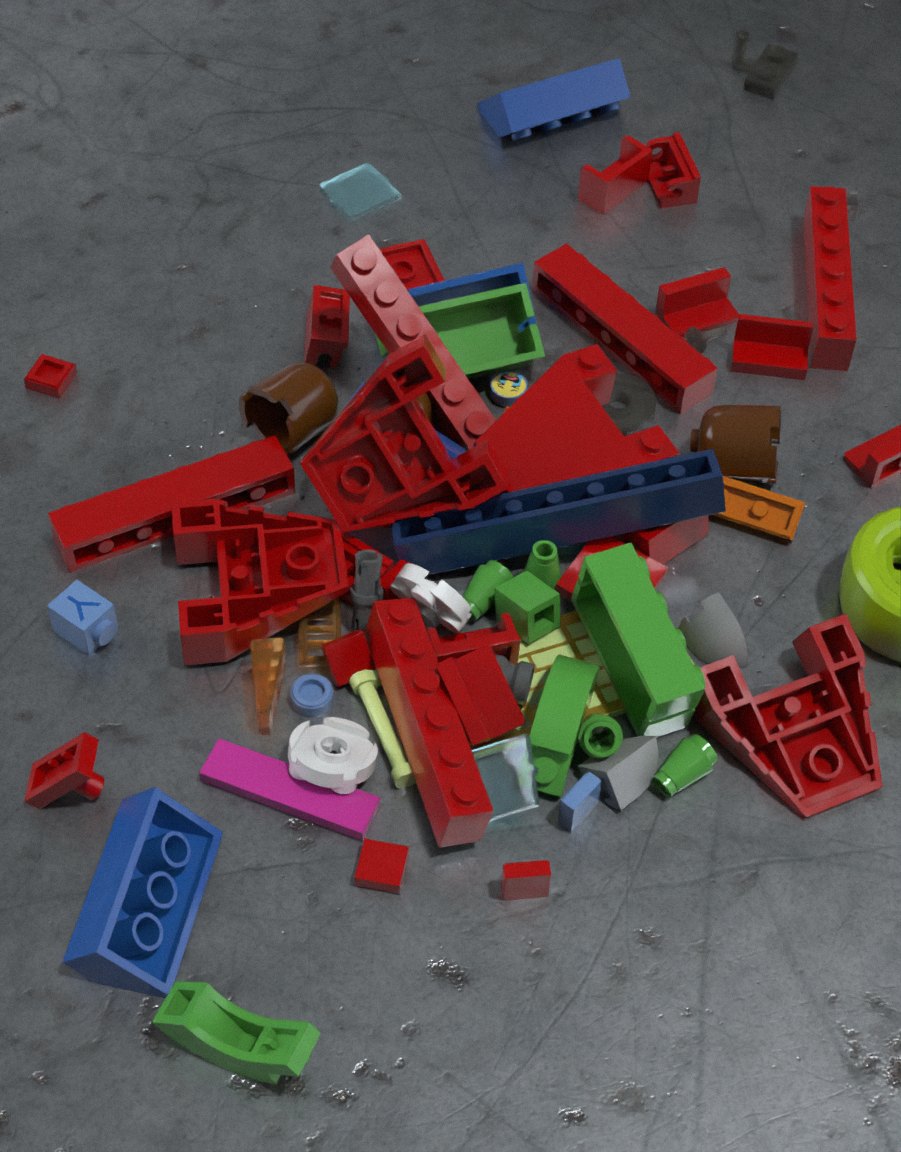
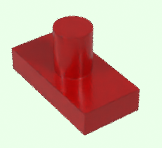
[24,732,105,809]

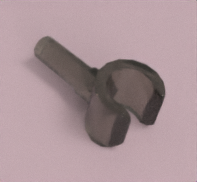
[685,326,728,354]

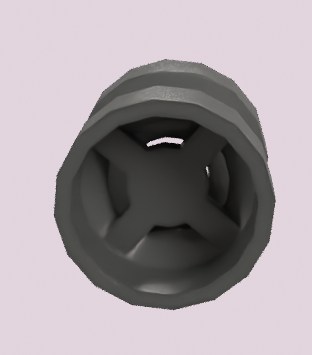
[495,654,535,706]

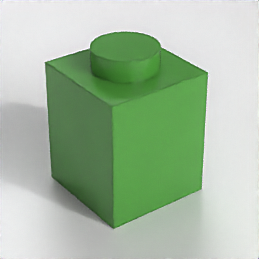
[495,570,560,644]

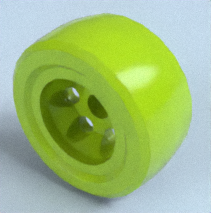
[839,507,901,662]

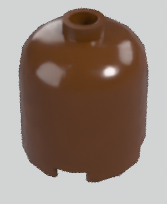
[239,362,339,455]
[690,405,781,484]

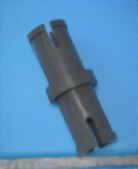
[350,550,384,635]

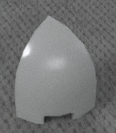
[678,592,748,667]
[578,736,659,810]

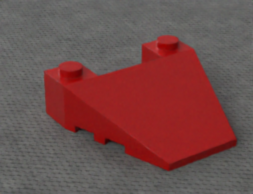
[300,334,508,533]
[473,344,680,493]
[171,499,349,665]
[694,614,883,819]

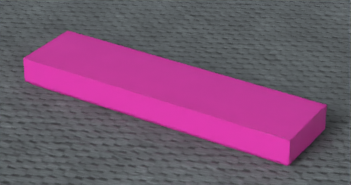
[199,738,381,841]

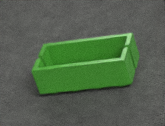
[376,283,545,380]
[571,543,705,738]

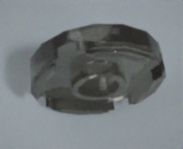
[602,372,657,436]

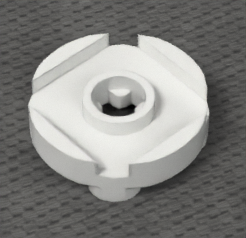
[390,563,472,633]
[287,717,378,794]

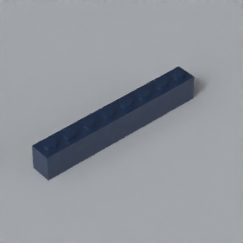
[391,449,726,575]

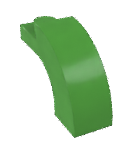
[518,654,600,797]
[152,981,321,1084]

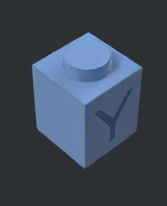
[47,579,119,656]

